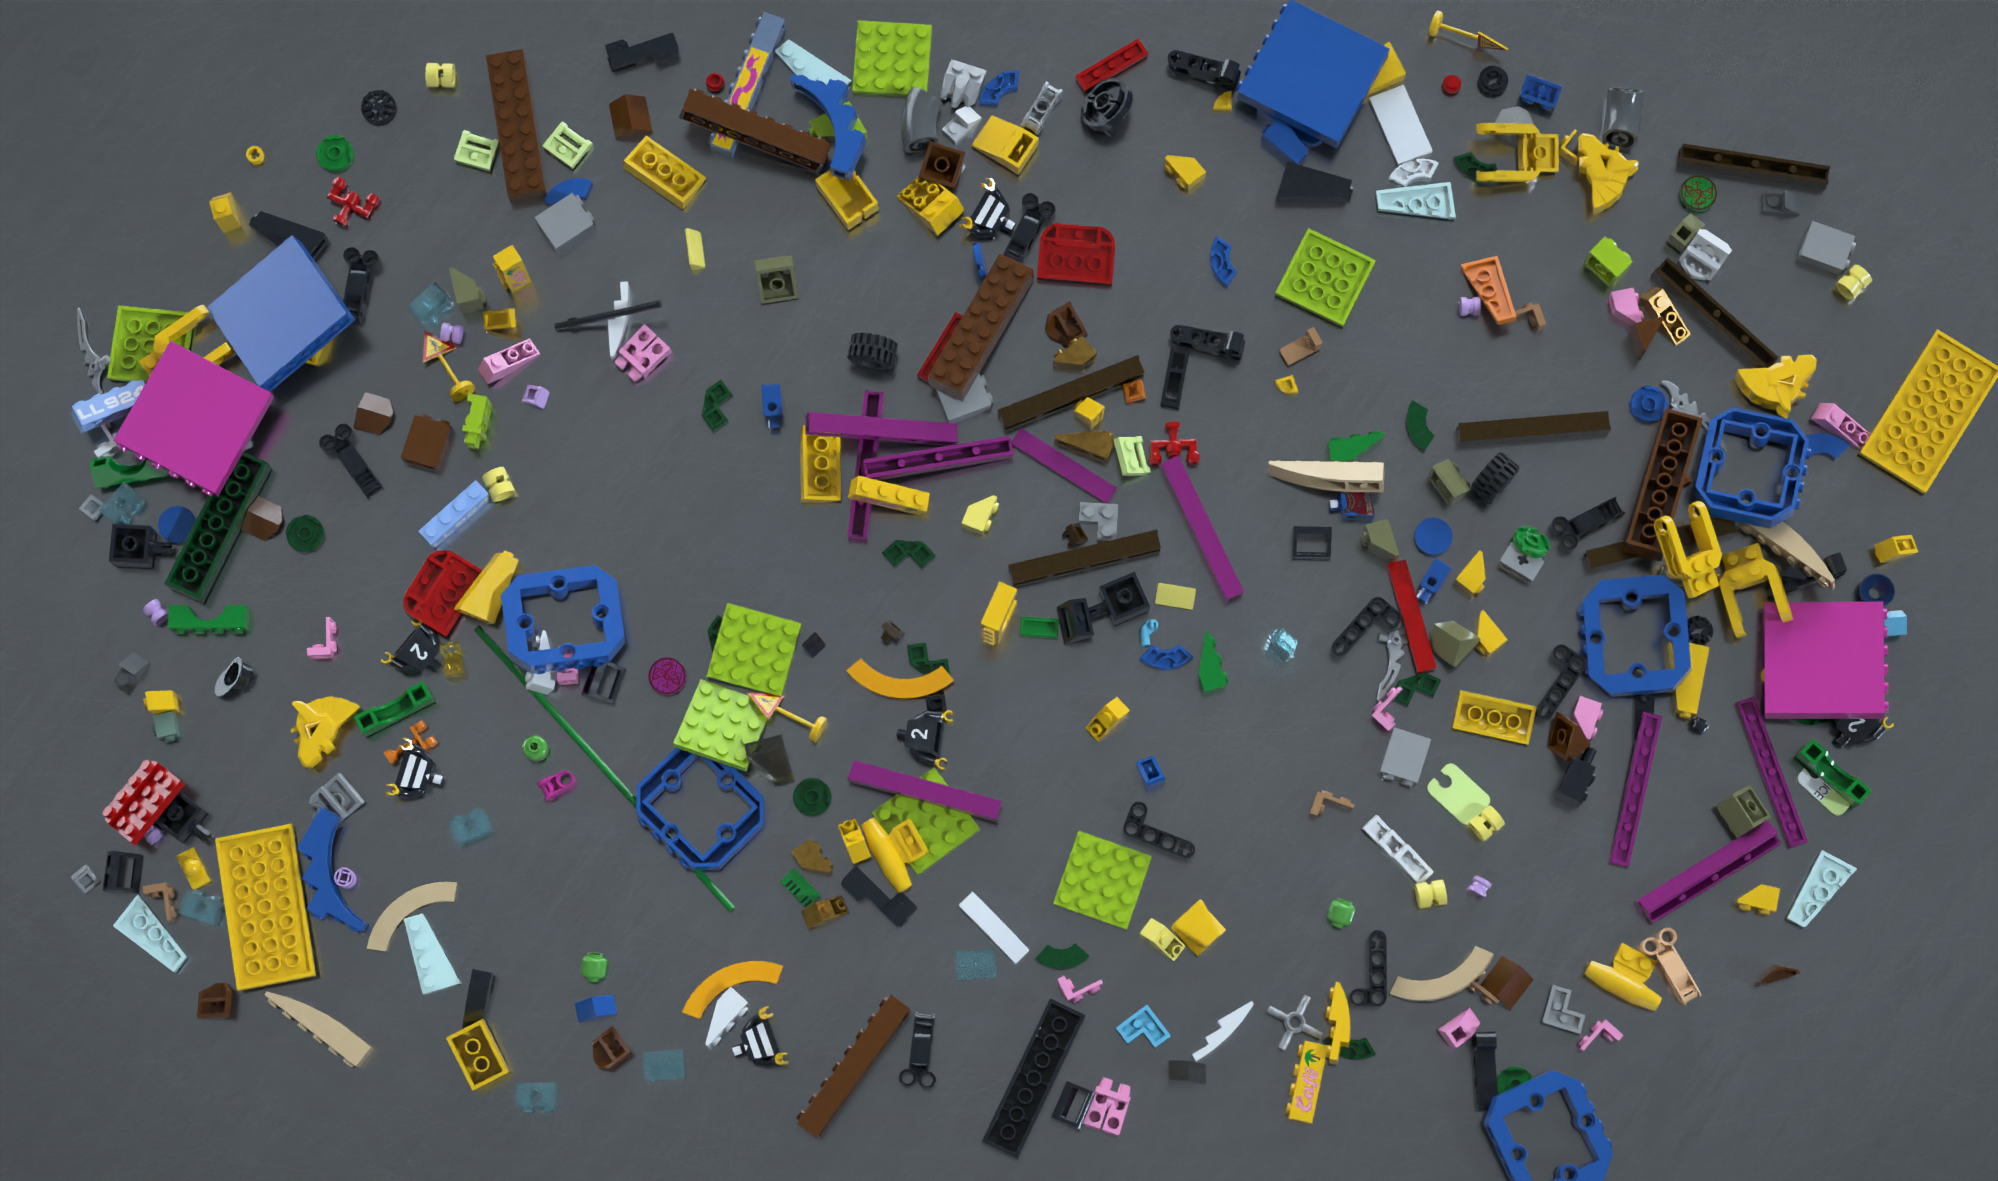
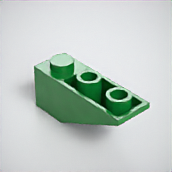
[1327,431,1385,462]
[1198,631,1229,695]

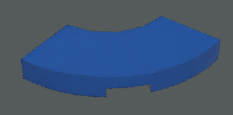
[979,70,1019,106]
[543,178,593,206]
[1210,236,1237,288]
[1806,433,1850,459]
[1139,644,1194,670]

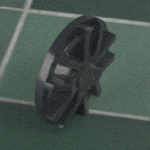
[361,90,396,124]

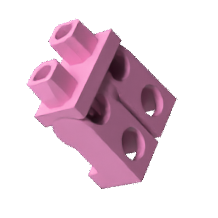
[614,324,672,382]
[1083,1077,1131,1137]

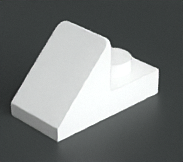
[942,106,981,144]

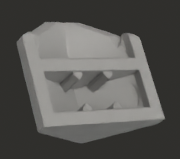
[1495,106,1534,146]

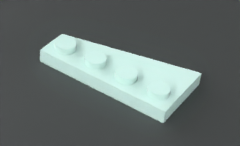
[775,39,852,86]
[1375,182,1456,220]
[1786,850,1857,928]
[113,895,188,973]
[404,913,461,995]

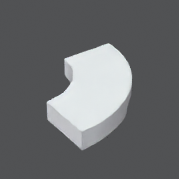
[1388,159,1439,187]

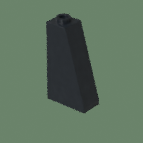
[1276,161,1354,203]
[249,211,329,259]

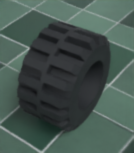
[847,332,898,370]
[1471,452,1519,503]

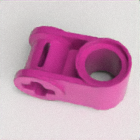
[537,770,576,801]

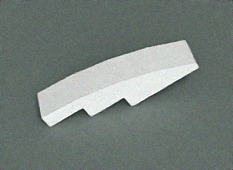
[608,281,630,361]
[1362,815,1433,884]
[958,892,1029,964]
[1192,1001,1254,1063]

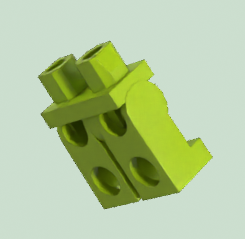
[462,393,492,450]

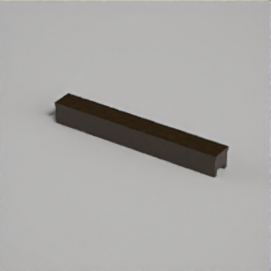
[1677,143,1830,190]
[1651,257,1779,368]
[997,355,1145,431]
[1456,411,1611,446]
[1583,517,1738,573]
[1008,529,1161,587]

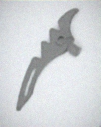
[77,308,111,395]
[1661,380,1727,452]
[1377,623,1408,702]

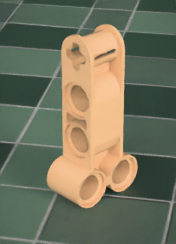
[1639,928,1702,1006]

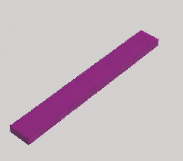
[1735,697,1808,849]
[1609,712,1662,867]

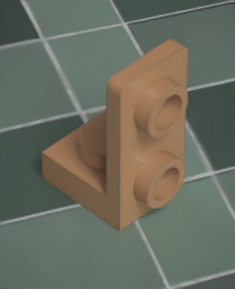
[1514,303,1546,331]
[1280,327,1323,366]
[1309,790,1354,818]
[143,882,177,923]
[1467,971,1499,1005]

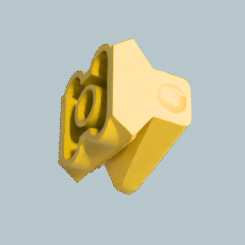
[1171,899,1226,956]

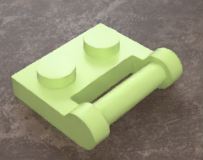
[542,122,593,169]
[454,130,500,172]
[1113,436,1151,476]

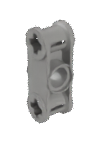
[1021,82,1063,135]

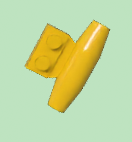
[861,818,929,893]
[1584,943,1662,1012]

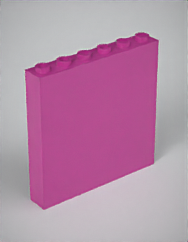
[113,341,274,496]
[1764,602,1889,719]

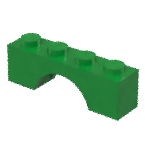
[90,456,168,488]
[168,605,249,635]
[354,681,435,737]
[1796,739,1872,808]

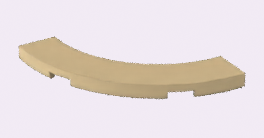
[367,882,458,952]
[1390,946,1494,1001]

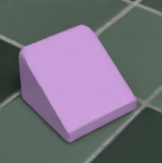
[522,385,549,409]

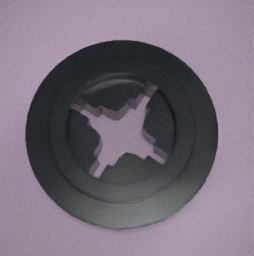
[1478,66,1508,95]
[1687,615,1714,646]

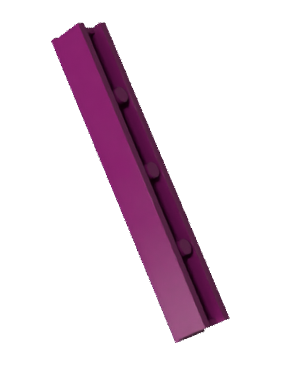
[848,390,885,542]
[805,412,958,446]
[860,436,1014,480]
[1161,456,1244,602]
[847,760,1002,822]
[1637,820,1781,923]

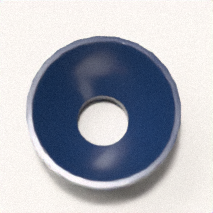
[1859,574,1895,607]

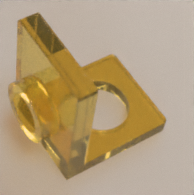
[440,641,464,678]

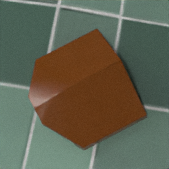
[1045,301,1088,346]
[354,392,393,435]
[241,496,282,541]
[1756,965,1800,987]
[197,983,232,1019]
[591,1026,632,1070]

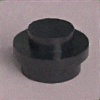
[1690,716,1709,732]

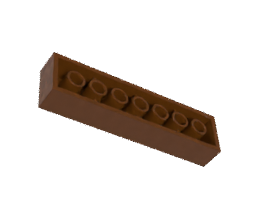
[486,49,547,203]
[679,88,831,173]
[928,254,1034,401]
[1624,408,1703,562]
[796,995,911,1140]

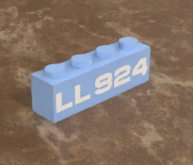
[71,379,145,433]
[419,480,491,550]

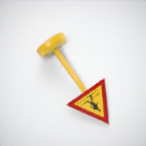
[1428,10,1508,51]
[423,330,475,402]
[747,693,827,742]

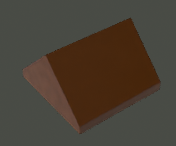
[609,94,653,140]
[918,141,966,188]
[1629,317,1664,360]
[1547,712,1591,762]
[1480,956,1534,1011]

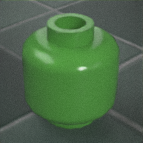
[522,735,549,762]
[1327,898,1355,928]
[581,952,607,982]

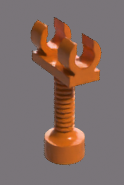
[384,720,438,765]

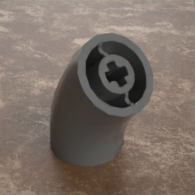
[901,86,942,153]
[1602,87,1644,151]

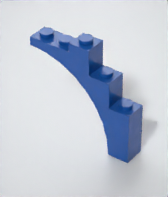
[790,74,866,181]
[1257,109,1309,165]
[297,808,369,933]

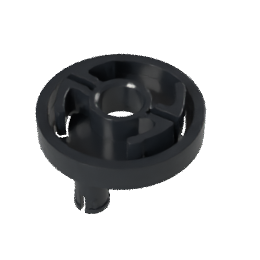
[1081,78,1133,138]

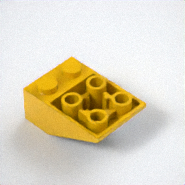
[971,115,1039,175]
[896,177,965,235]

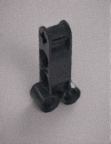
[1167,50,1241,91]
[1003,193,1056,263]
[343,247,382,323]
[1170,325,1246,361]
[319,424,382,497]
[1549,497,1626,554]
[1771,552,1848,593]
[899,1011,936,1091]

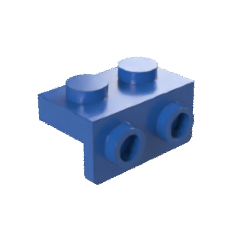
[1519,74,1563,110]

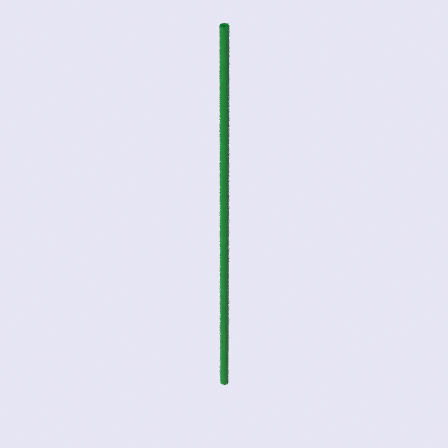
[474,625,735,912]

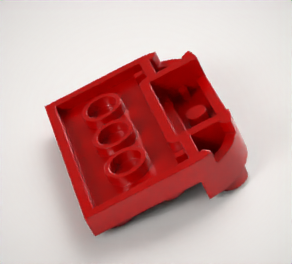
[1037,223,1115,284]
[403,550,483,638]
[103,760,185,846]

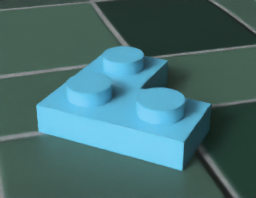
[1116,1005,1171,1048]

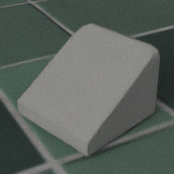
[71,864,100,894]

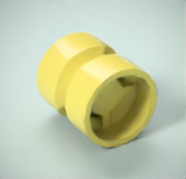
[425,63,455,88]
[1836,265,1872,300]
[482,467,515,502]
[1468,805,1505,842]
[1415,879,1447,909]

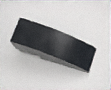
[1161,347,1190,408]
[462,969,494,1029]

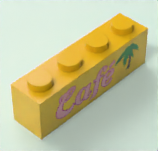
[493,245,532,293]
[848,476,930,515]
[1285,1041,1328,1125]

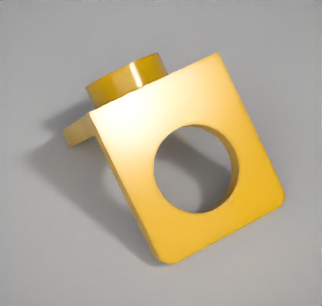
[1559,129,1579,166]

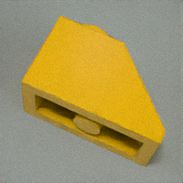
[1074,397,1105,430]
[1874,535,1918,563]
[1454,550,1486,597]
[1476,610,1508,657]

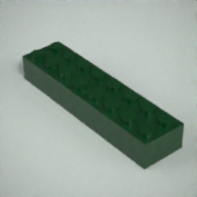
[164,452,272,603]

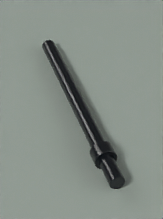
[554,300,662,331]

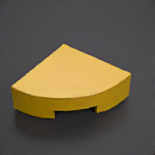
[1213,91,1232,111]
[1274,375,1298,395]

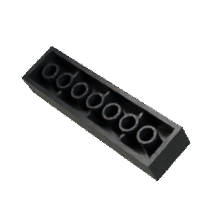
[982,998,1086,1160]

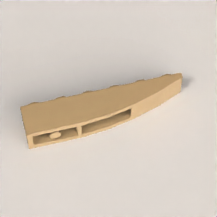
[1269,460,1385,492]
[1740,522,1835,590]
[264,992,374,1068]

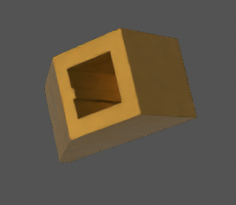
[1053,336,1097,369]
[791,839,833,875]
[801,895,849,929]

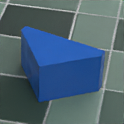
[1136,755,1166,790]
[575,995,617,1023]

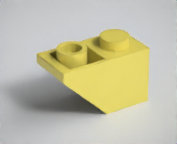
[961,495,999,535]
[1139,918,1186,961]

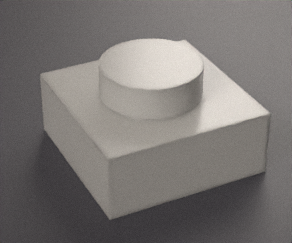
[79,494,107,521]

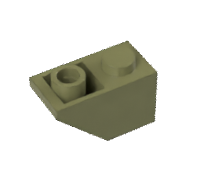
[1667,213,1705,252]

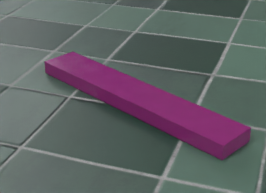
[1011,428,1117,504]

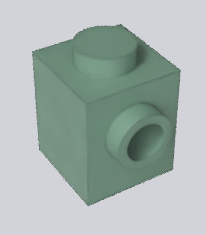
[152,711,180,743]

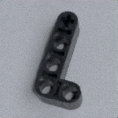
[1330,597,1401,660]
[1535,644,1586,722]
[1123,802,1195,861]
[1348,930,1387,1008]
[1472,1031,1498,1111]

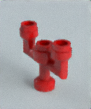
[327,176,380,227]
[1148,421,1200,466]

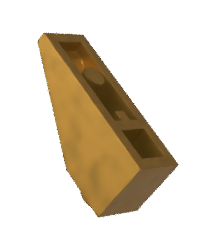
[1054,431,1115,463]

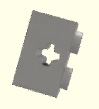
[1497,542,1544,584]

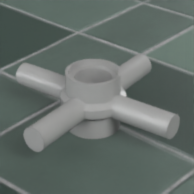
[1267,995,1323,1051]

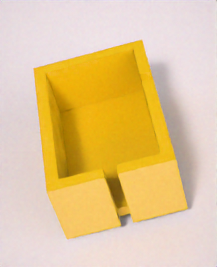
[815,169,879,230]

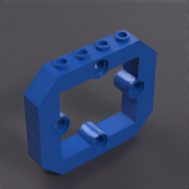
[1693,407,1811,529]
[501,565,625,675]
[1580,574,1692,697]
[636,748,764,870]
[1484,1070,1613,1181]

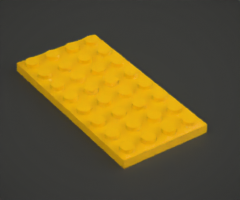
[1859,329,1998,494]
[215,823,316,991]

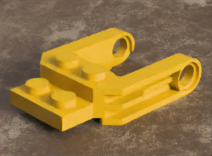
[1476,123,1559,182]
[139,305,236,377]
[1654,501,1722,599]
[1719,543,1793,638]

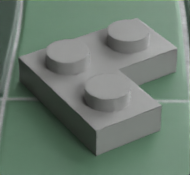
[1079,502,1118,542]
[1541,985,1585,1034]

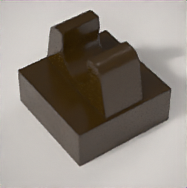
[1062,523,1088,546]
[880,620,905,643]

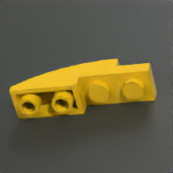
[1326,982,1350,1065]

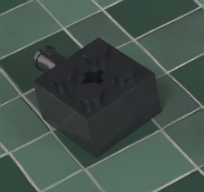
[109,524,172,568]
[1088,572,1150,625]
[1554,747,1597,808]
[155,792,212,843]

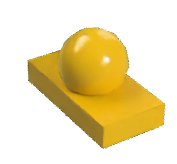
[483,308,516,330]
[176,847,212,891]

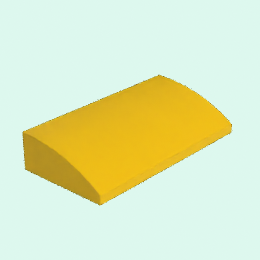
[623,136,706,210]
[800,425,841,503]
[1452,690,1537,745]

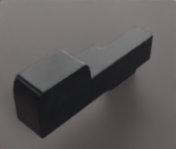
[605,33,680,70]
[841,866,917,928]

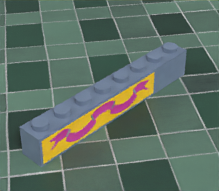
[708,12,786,158]

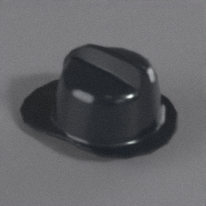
[215,657,254,697]

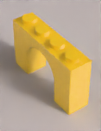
[980,581,1017,646]

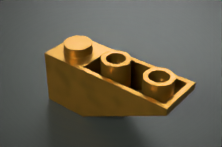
[1639,287,1691,345]

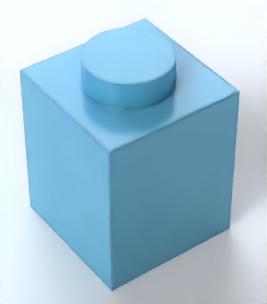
[1883,610,1907,636]

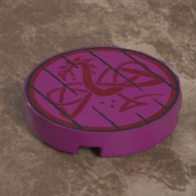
[648,657,687,696]

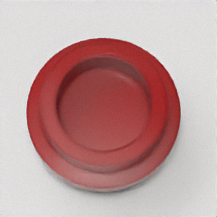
[706,73,724,92]
[1442,75,1461,93]

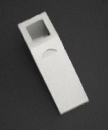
[525,630,557,695]
[705,987,749,1047]

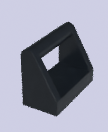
[1292,526,1332,560]
[1056,598,1094,644]
[581,662,626,705]
[102,851,142,894]
[1051,1081,1096,1130]

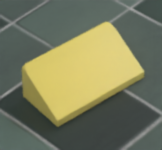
[685,228,705,270]
[1155,583,1196,610]

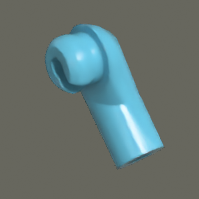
[1139,619,1158,646]

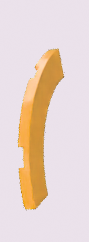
[846,658,954,698]
[682,961,784,1020]

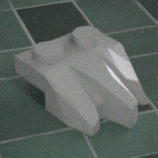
[940,59,987,108]
[308,773,364,822]

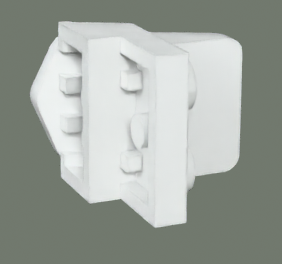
[1679,229,1732,281]

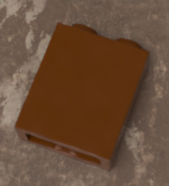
[401,414,453,472]

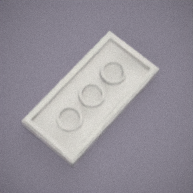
[1369,85,1433,166]

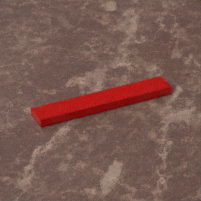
[1387,559,1437,674]

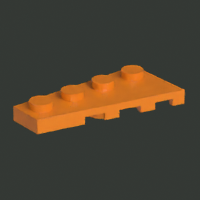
[1461,256,1517,325]

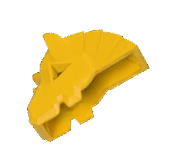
[1577,133,1639,215]
[1734,355,1817,418]
[291,696,362,769]

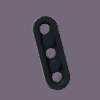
[1633,693,1655,743]

